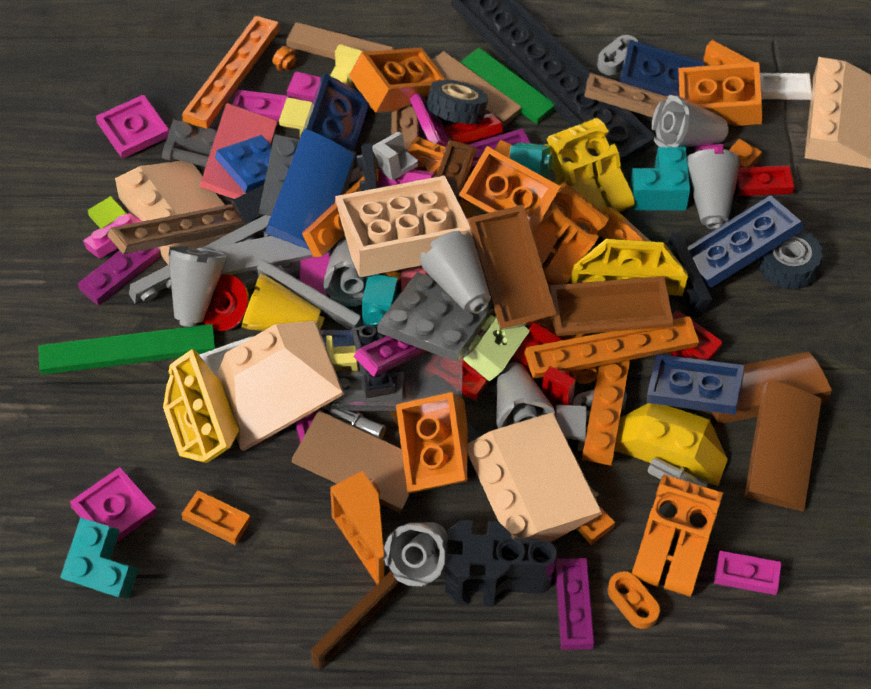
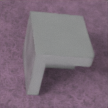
[372,132,418,181]
[555,405,586,451]

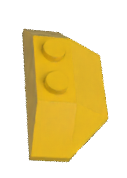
[570,239,688,296]
[163,349,239,463]
[614,403,728,486]

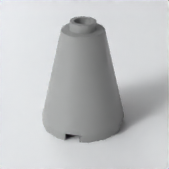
[652,95,728,148]
[687,149,740,229]
[420,230,491,314]
[323,235,379,306]
[168,246,226,327]
[497,362,556,429]
[384,522,448,586]

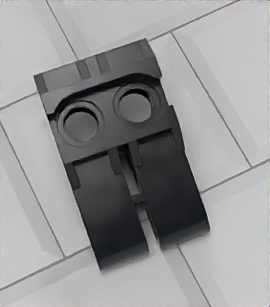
[445,520,557,606]

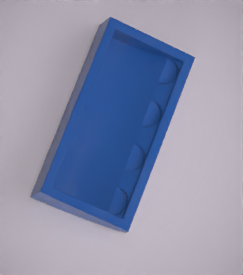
[265,129,355,250]

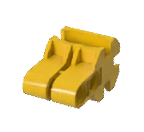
[545,118,634,212]

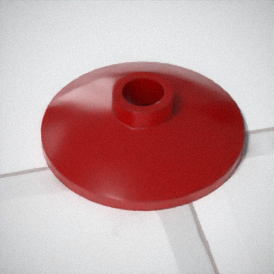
[203,274,249,331]

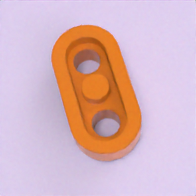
[608,572,660,629]

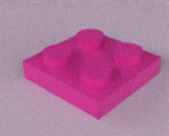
[96,95,169,159]
[70,467,157,542]

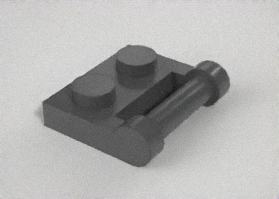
[162,119,217,167]

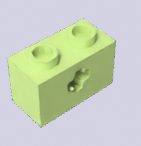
[463,314,530,381]

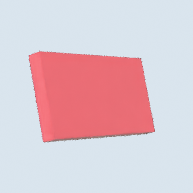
[199,103,277,199]

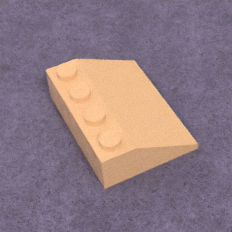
[804,57,871,168]
[115,161,231,265]
[335,176,472,277]
[467,413,603,542]

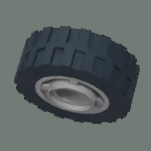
[758,230,823,289]

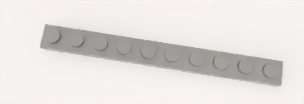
[129,168,364,303]

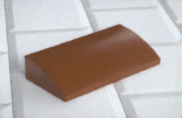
[467,205,557,330]
[549,276,673,336]
[712,352,832,425]
[744,380,821,511]

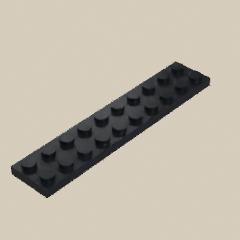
[451,0,656,165]

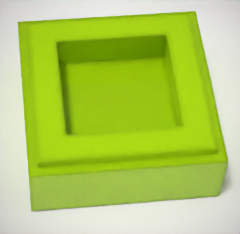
[88,196,126,229]

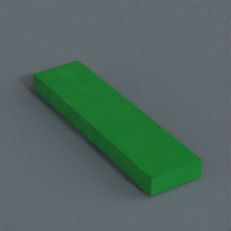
[461,48,555,125]

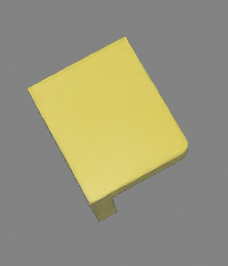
[331,44,363,88]
[279,98,312,136]
[326,336,359,371]

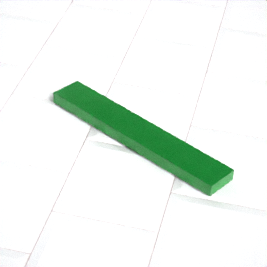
[38,324,215,375]

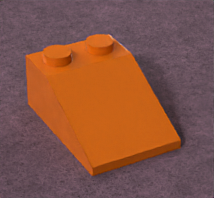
[349,47,445,113]
[679,62,762,126]
[459,146,561,236]
[396,392,468,493]
[330,470,384,584]

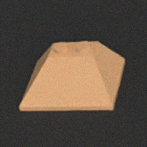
[216,321,344,451]

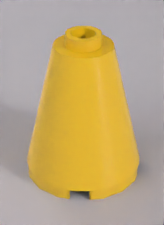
[241,273,325,331]

